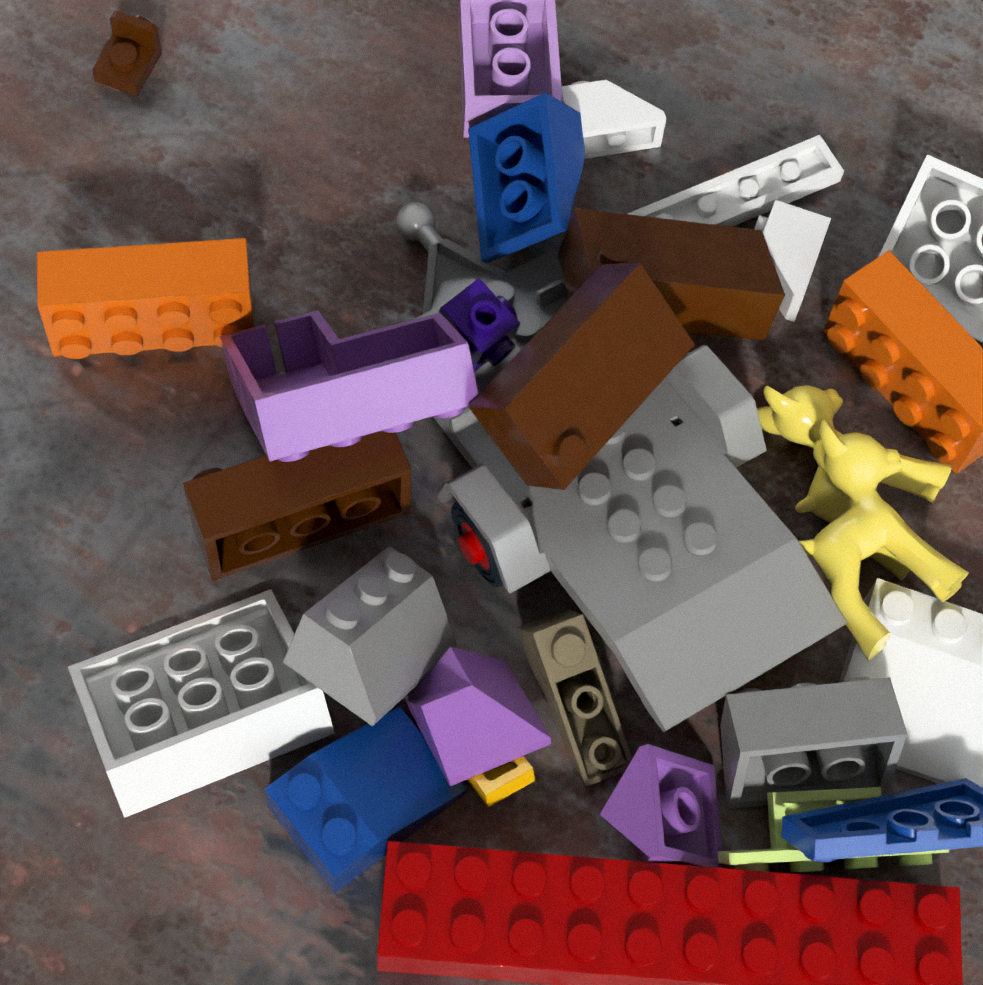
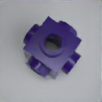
[439,278,521,372]

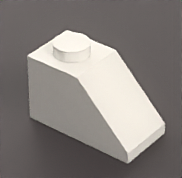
[562,80,667,159]
[755,200,831,322]

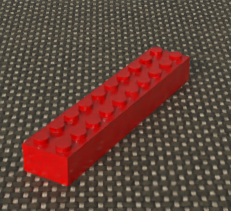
[377,841,963,985]

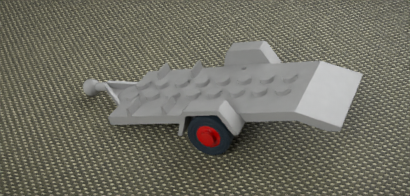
[396,202,847,732]

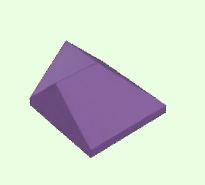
[407,646,551,786]
[600,744,725,868]

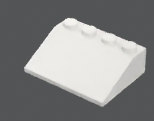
[879,155,983,343]
[839,578,983,788]
[68,589,335,818]

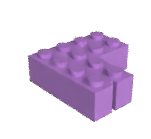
[220,310,478,462]

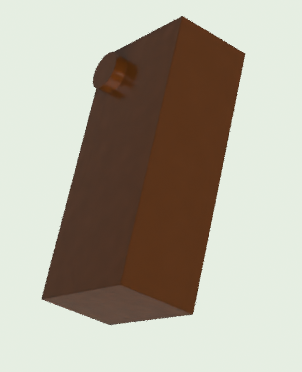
[558,208,785,340]
[468,263,695,490]
[183,430,411,581]

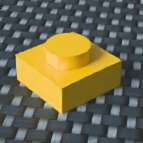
[467,756,535,807]

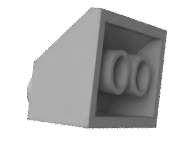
[283,546,457,726]
[720,677,907,809]

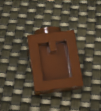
[92,11,162,97]

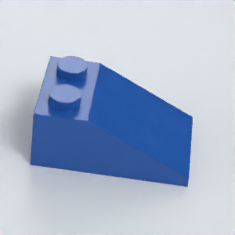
[468,92,585,264]
[265,707,467,894]

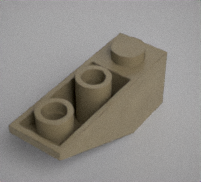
[517,609,632,787]

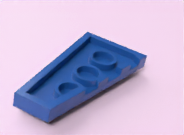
[781,778,983,862]

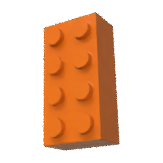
[37,238,255,359]
[823,250,983,474]

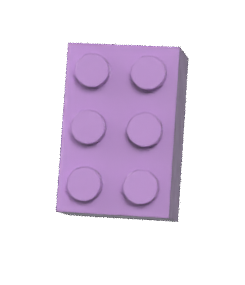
[458,0,563,138]

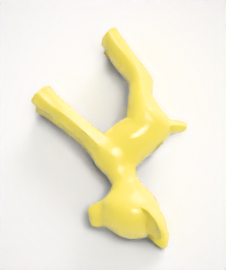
[757,385,953,581]
[798,419,969,661]

